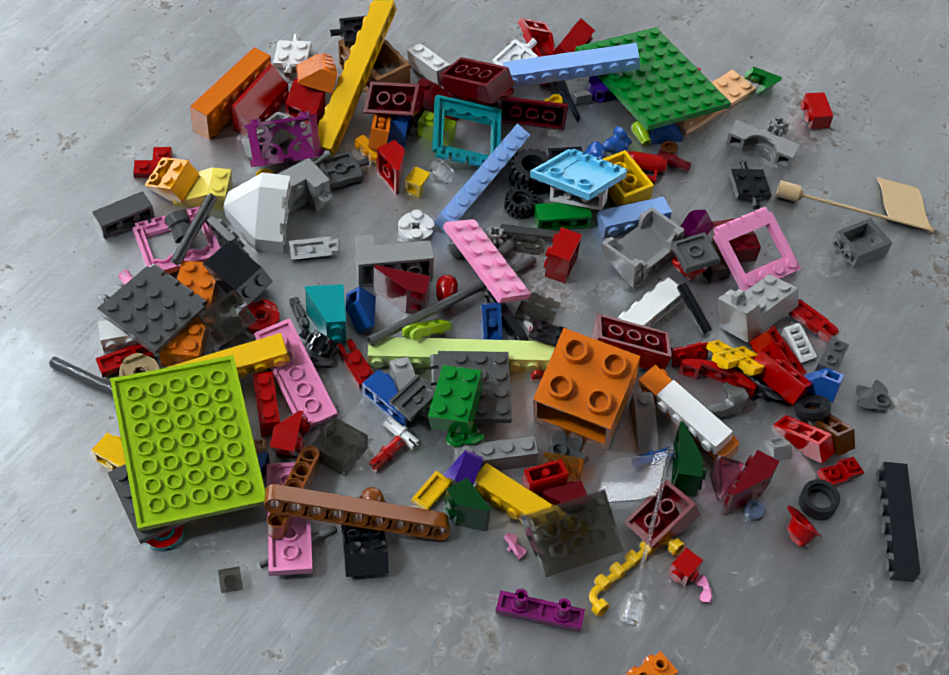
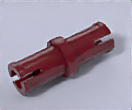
[657,149,692,173]

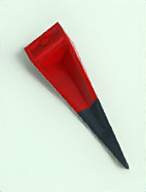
[518,18,581,121]

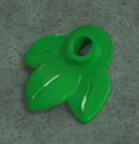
[446,424,484,447]

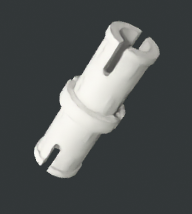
[383,416,421,451]

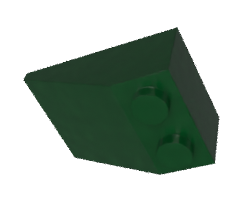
[671,421,706,497]

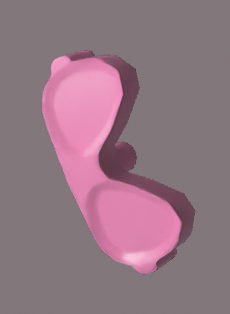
[503,533,526,560]
[695,575,713,604]

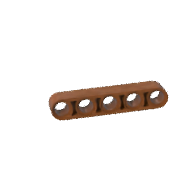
[267,446,319,539]

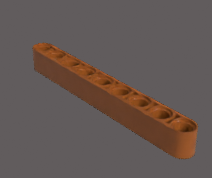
[264,484,450,540]

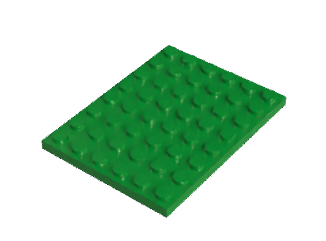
[575,27,731,131]

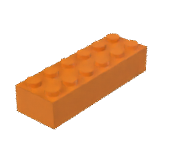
[190,47,272,140]
[159,260,220,367]

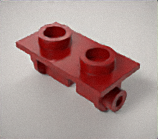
[671,341,708,367]

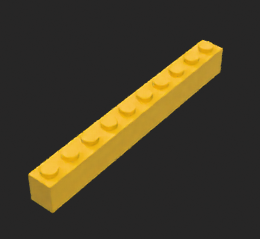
[312,0,397,156]

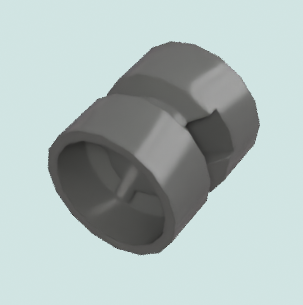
[164,209,190,243]

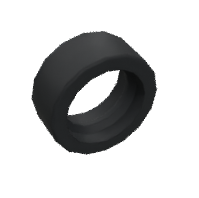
[799,479,840,520]

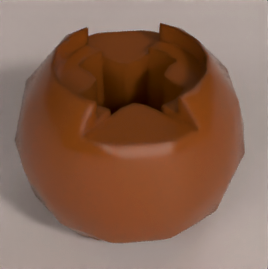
[359,487,385,502]

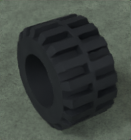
[509,148,551,195]

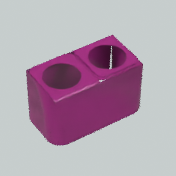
[680,209,714,239]

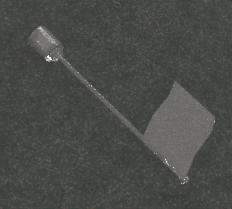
[595,447,675,626]

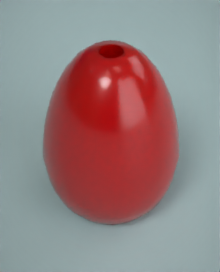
[435,275,458,301]

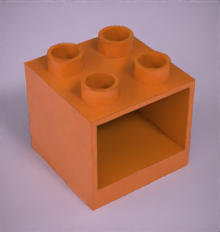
[533,328,640,450]

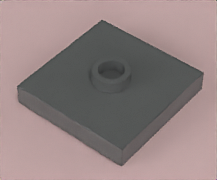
[671,232,720,274]

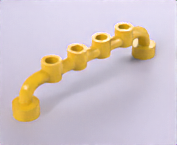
[589,538,685,617]

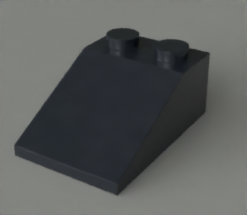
[203,240,273,308]

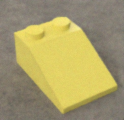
[173,168,233,210]

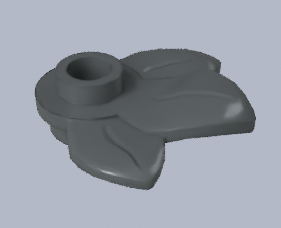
[856,380,891,411]
[548,430,586,464]

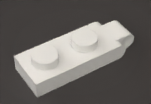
[289,236,340,260]

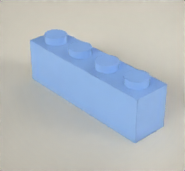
[596,196,672,238]

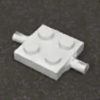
[273,34,312,77]
[492,38,538,66]

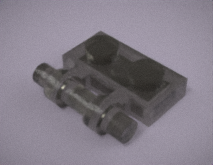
[515,292,561,325]

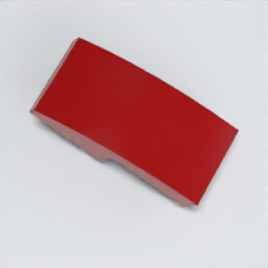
[817,457,864,487]

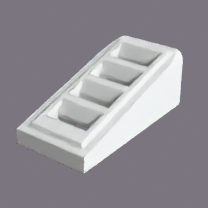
[781,323,817,364]

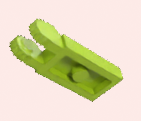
[401,318,452,340]

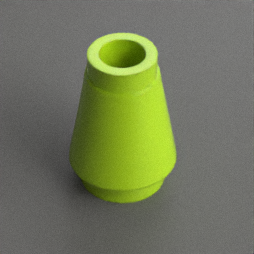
[631,121,652,146]

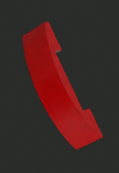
[678,359,756,400]

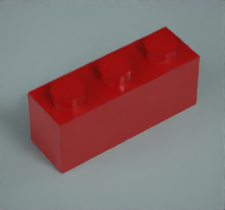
[551,18,595,55]
[754,347,813,405]
[252,371,280,437]

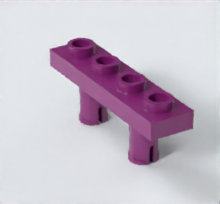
[495,589,585,632]

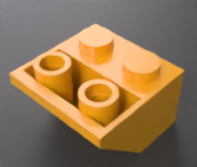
[145,157,200,202]

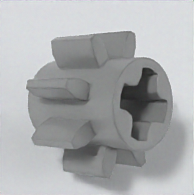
[767,117,789,137]
[485,226,506,248]

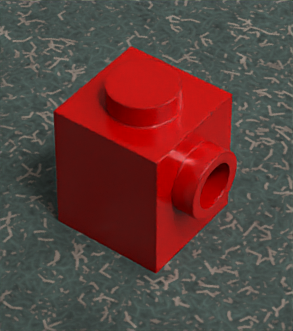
[668,547,703,587]

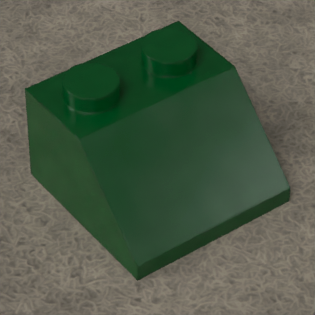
[443,478,491,531]

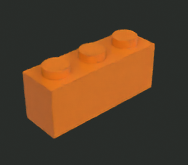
[368,114,391,152]

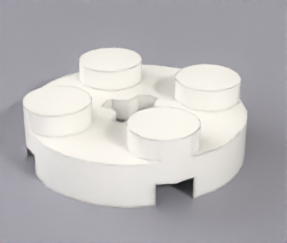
[398,210,434,242]

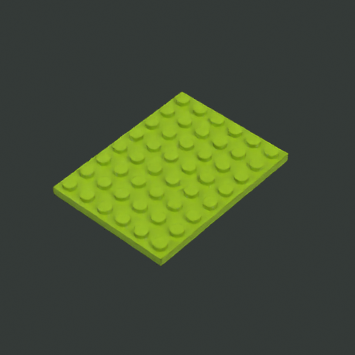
[110,355,265,532]

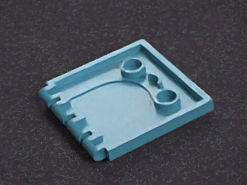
[530,149,627,200]

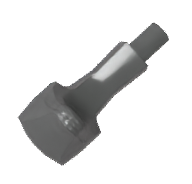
[706,382,750,418]

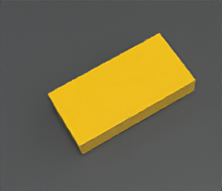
[411,471,453,510]

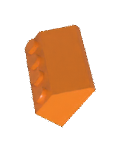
[296,53,338,94]

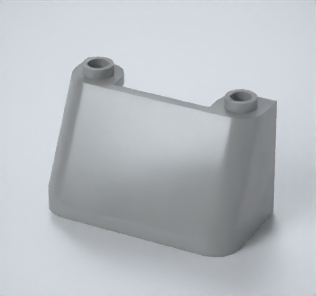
[601,207,685,289]

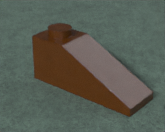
[806,407,855,456]

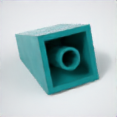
[305,284,346,345]

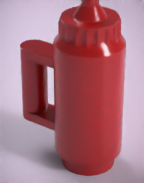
[627,151,668,183]

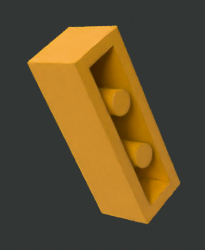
[355,135,377,165]

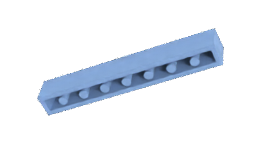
[503,43,640,88]
[434,124,530,234]

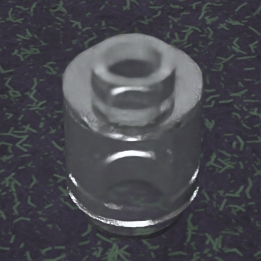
[430,159,455,184]

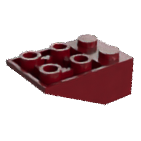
[723,449,780,516]

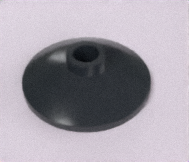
[751,376,784,400]

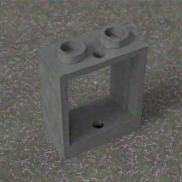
[832,218,892,268]

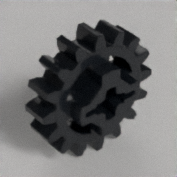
[299,328,339,358]

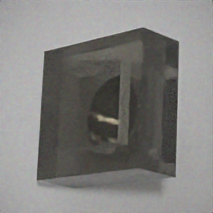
[218,566,243,593]

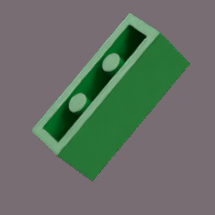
[534,202,592,231]

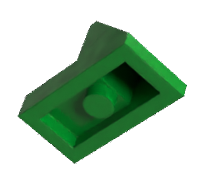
[744,66,782,95]

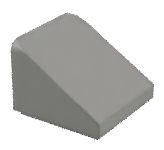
[570,90,592,105]
[765,436,792,461]

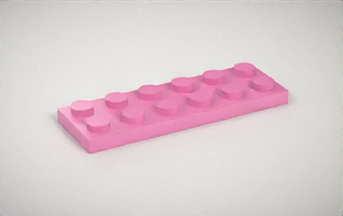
[443,219,531,303]
[254,318,338,429]
[266,462,313,576]

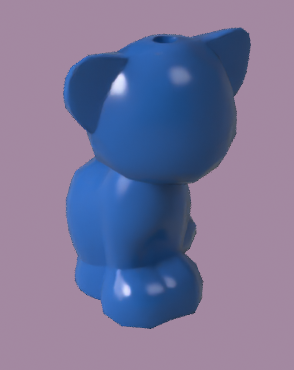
[584,126,632,159]

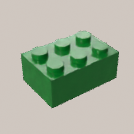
[428,365,484,435]

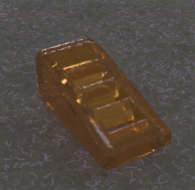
[542,452,584,481]

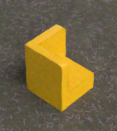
[404,166,430,198]

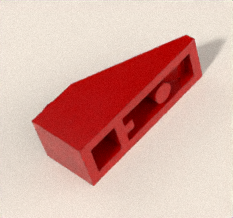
[749,325,807,375]
[773,415,835,463]

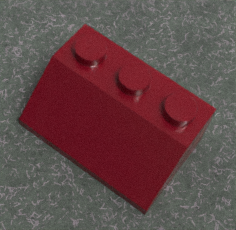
[363,81,425,117]

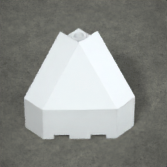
[223,173,291,254]

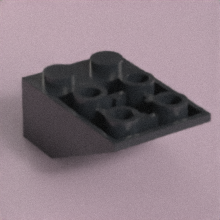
[341,525,389,577]

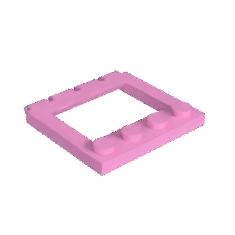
[132,206,220,274]
[713,207,801,292]

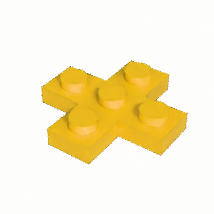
[706,339,765,376]

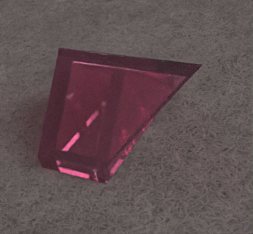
[709,455,744,502]

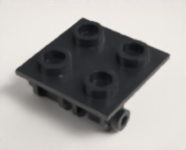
[528,320,567,346]

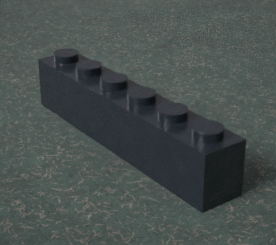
[876,462,921,582]

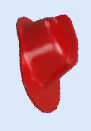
[787,505,822,547]

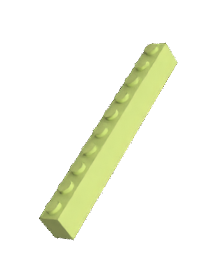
[368,337,556,372]

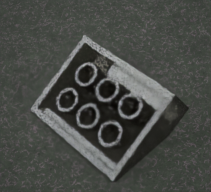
[520,490,624,577]

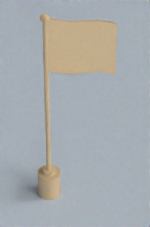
[776,177,934,233]

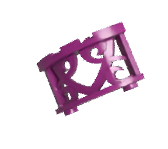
[244,111,324,167]

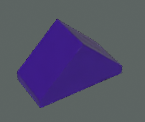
[444,450,483,485]

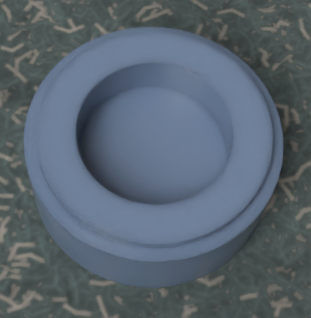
[743,500,765,521]

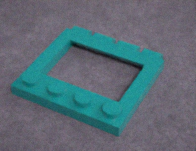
[432,95,502,167]

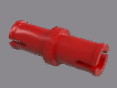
[368,435,405,472]

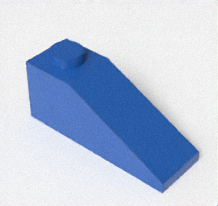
[362,369,407,427]

